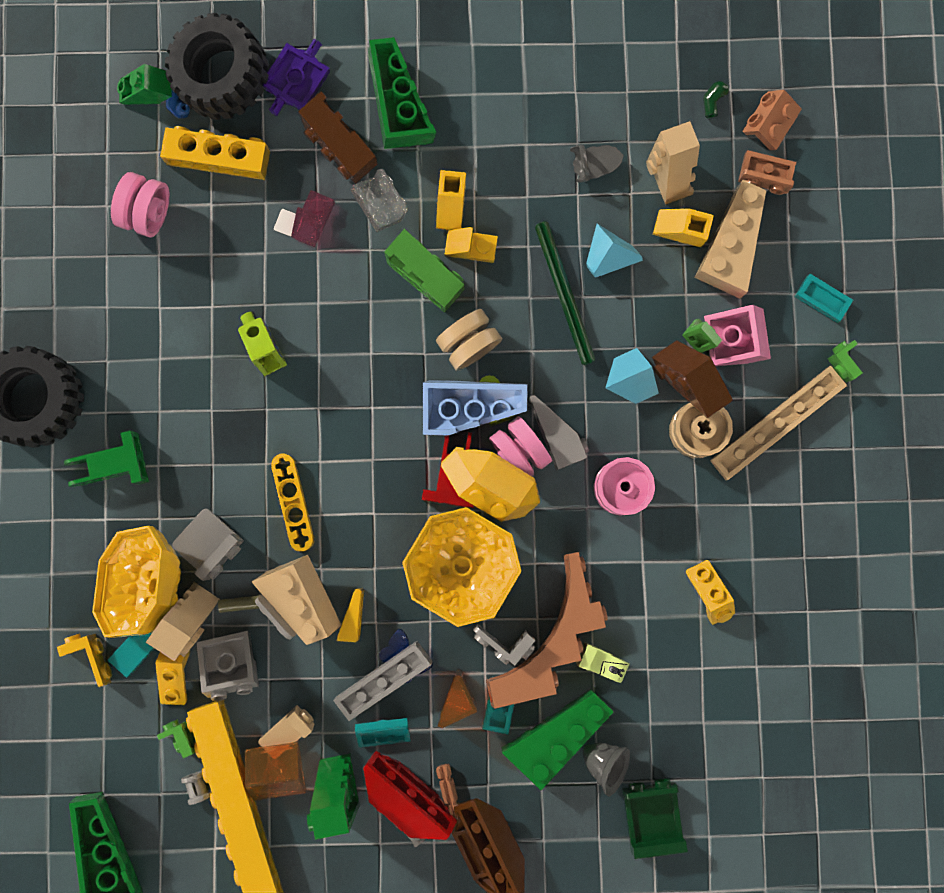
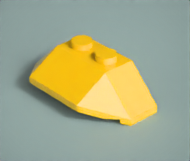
[441,447,540,522]

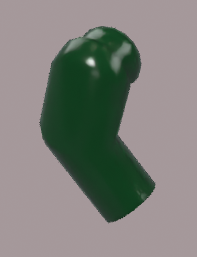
[703,81,729,118]

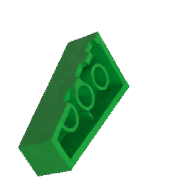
[368,37,436,149]
[501,689,614,790]
[307,753,360,840]
[69,792,143,893]

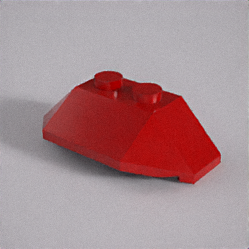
[363,751,457,840]

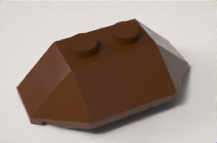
[452,798,525,893]

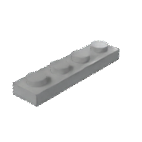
[333,641,433,721]

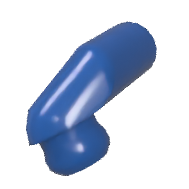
[166,90,190,119]

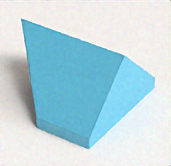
[586,224,643,278]
[605,348,659,404]

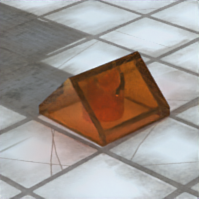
[438,669,477,728]
[245,742,306,801]

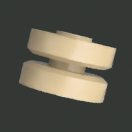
[436,309,502,371]
[669,403,733,458]

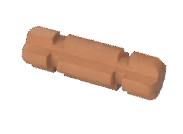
[436,764,459,816]

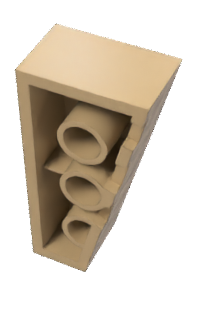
[695,180,766,299]
[146,582,220,661]

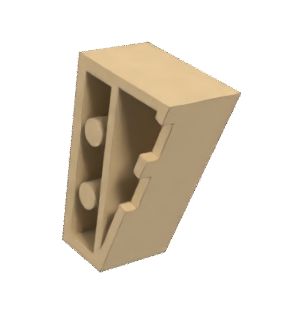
[646,121,700,205]
[251,555,341,645]

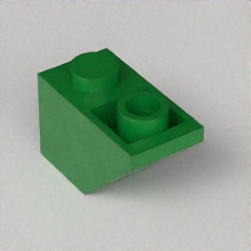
[117,64,172,105]

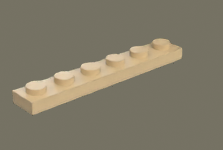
[710,366,847,480]

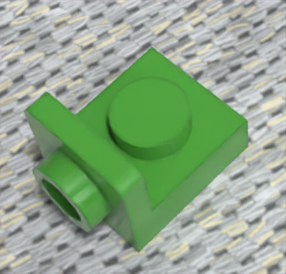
[682,319,722,353]
[157,719,196,758]

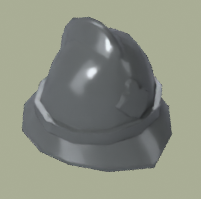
[583,743,630,797]

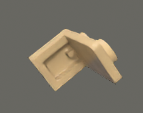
[258,705,314,760]

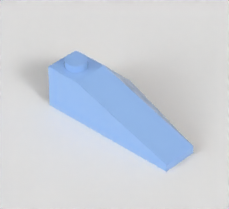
[423,380,528,435]

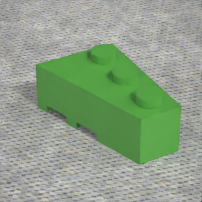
[384,228,464,313]

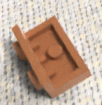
[743,90,802,150]
[738,150,796,195]

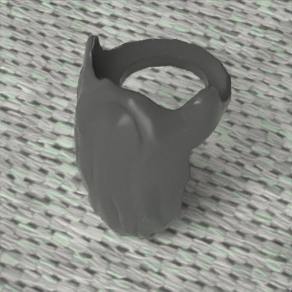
[570,144,624,182]

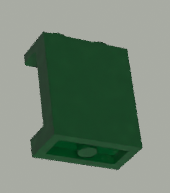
[622,779,688,859]

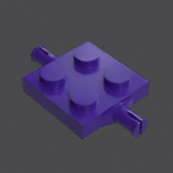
[262,39,330,116]

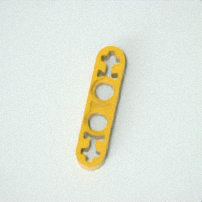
[271,454,314,552]

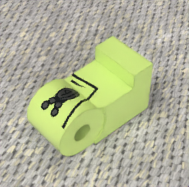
[576,642,630,683]

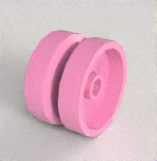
[111,172,170,238]
[489,416,552,476]
[593,457,655,516]

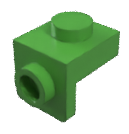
[828,340,863,383]

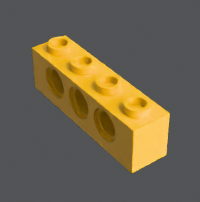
[160,126,270,180]

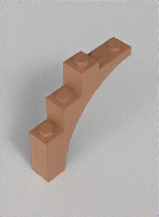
[486,552,608,708]

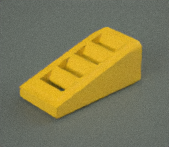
[337,588,364,642]

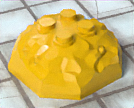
[402,507,521,627]
[92,526,181,638]

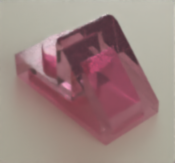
[291,190,335,248]

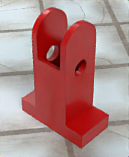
[422,432,474,508]

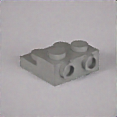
[196,631,259,701]

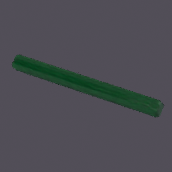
[535,221,595,365]

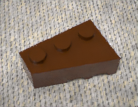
[298,91,378,184]
[652,340,733,418]

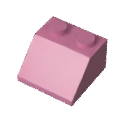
[704,305,771,366]

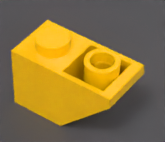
[436,170,466,230]
[653,209,714,248]

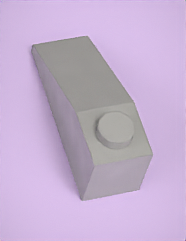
[529,395,589,471]

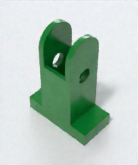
[63,431,149,487]

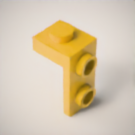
[686,560,735,625]
[57,633,112,688]
[155,651,190,705]

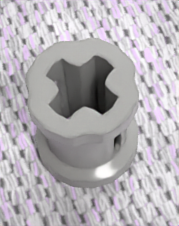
[181,770,211,805]

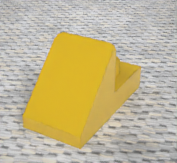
[444,227,498,263]

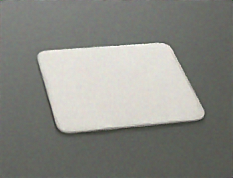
[274,209,300,236]

